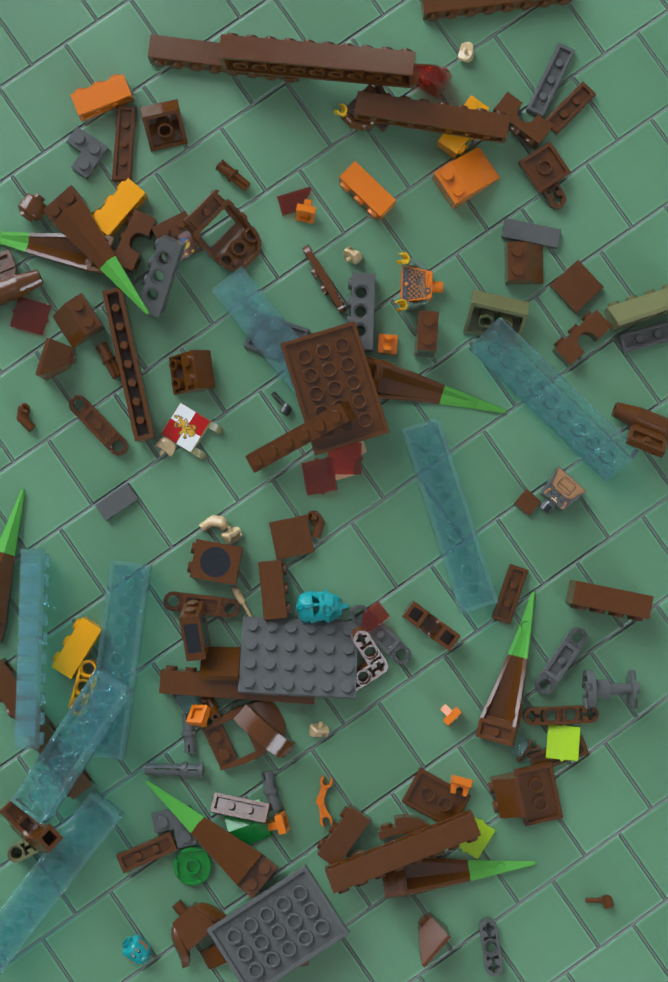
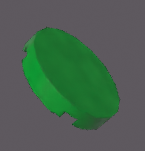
[173,846,212,886]

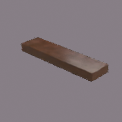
[112,105,137,182]

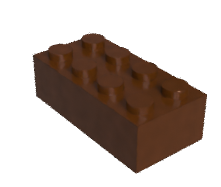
[565,580,654,622]

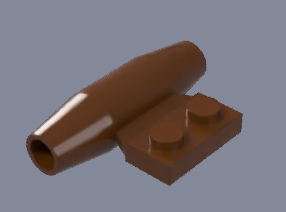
[0,249,44,306]
[611,402,668,458]

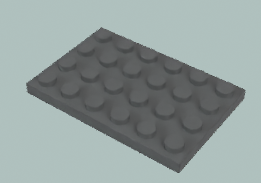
[238,616,358,699]
[207,864,350,982]

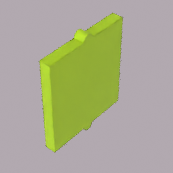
[546,724,580,762]
[459,816,496,859]

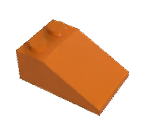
[432,147,500,210]

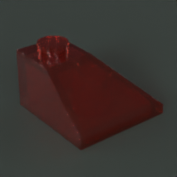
[414,64,452,100]

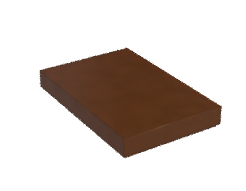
[513,761,563,826]
[401,767,471,822]

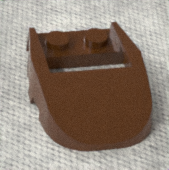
[182,189,261,271]
[202,700,286,770]

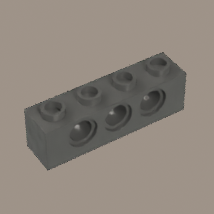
[138,235,186,317]
[347,273,375,353]

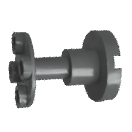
[582,670,640,709]

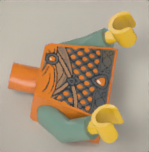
[394,252,443,312]

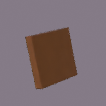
[518,142,571,195]
[550,260,604,313]
[269,515,314,560]
[199,647,241,681]

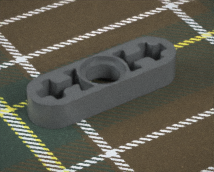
[479,917,503,976]

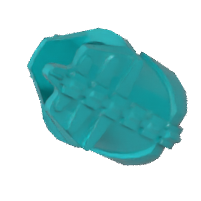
[296,589,349,623]

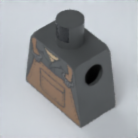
[539,467,586,515]

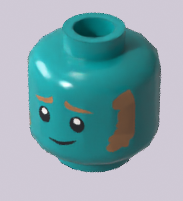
[122,934,151,965]

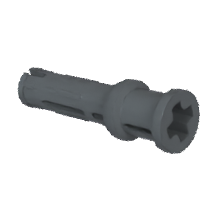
[144,761,204,780]

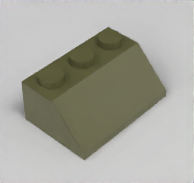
[463,290,529,346]

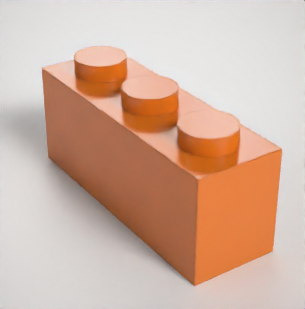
[70,74,134,121]
[339,161,396,221]

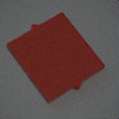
[10,297,51,336]
[326,443,363,475]
[301,457,338,496]

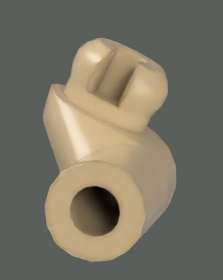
[199,515,229,532]

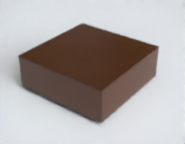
[514,489,541,516]

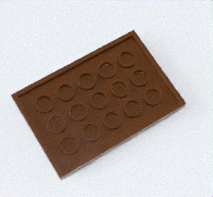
[280,321,389,456]

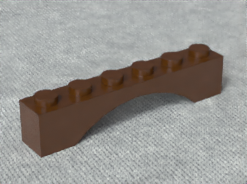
[245,400,357,473]

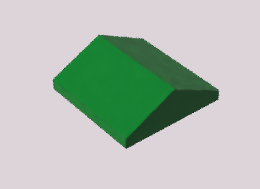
[224,798,272,844]

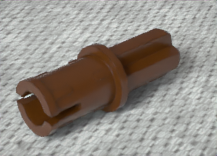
[215,160,251,191]
[95,342,121,379]

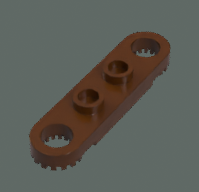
[302,245,347,314]
[69,395,129,456]
[163,591,240,618]

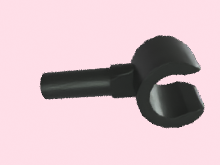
[271,391,292,416]

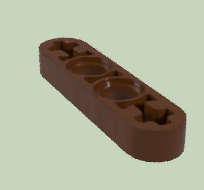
[522,705,599,725]

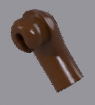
[17,403,36,432]
[200,696,220,721]

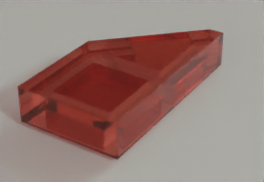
[277,187,311,216]
[360,601,390,638]

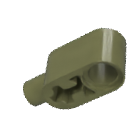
[7,839,39,863]

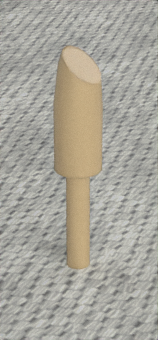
[231,587,253,617]

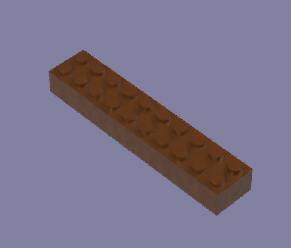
[218,33,416,89]

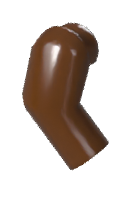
[307,511,325,539]

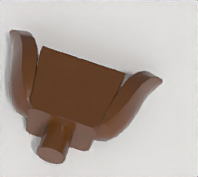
[171,899,227,969]

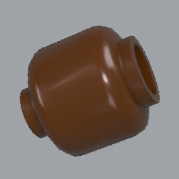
[18,193,46,222]

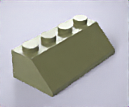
[604,284,668,332]

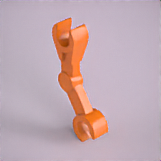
[316,775,333,827]

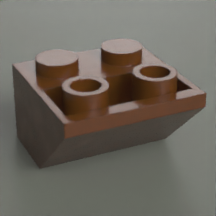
[169,350,215,395]

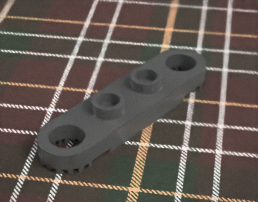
[350,604,411,664]
[534,627,587,694]

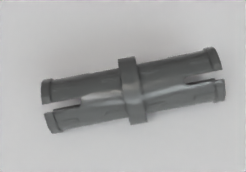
[181,713,197,753]
[261,770,281,811]

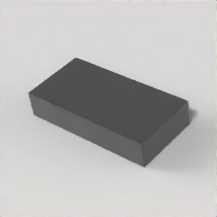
[95,483,138,521]

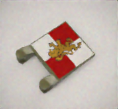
[160,402,224,461]

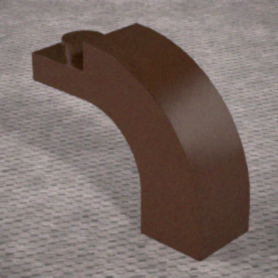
[233,705,296,758]
[0,797,63,853]
[377,814,445,859]

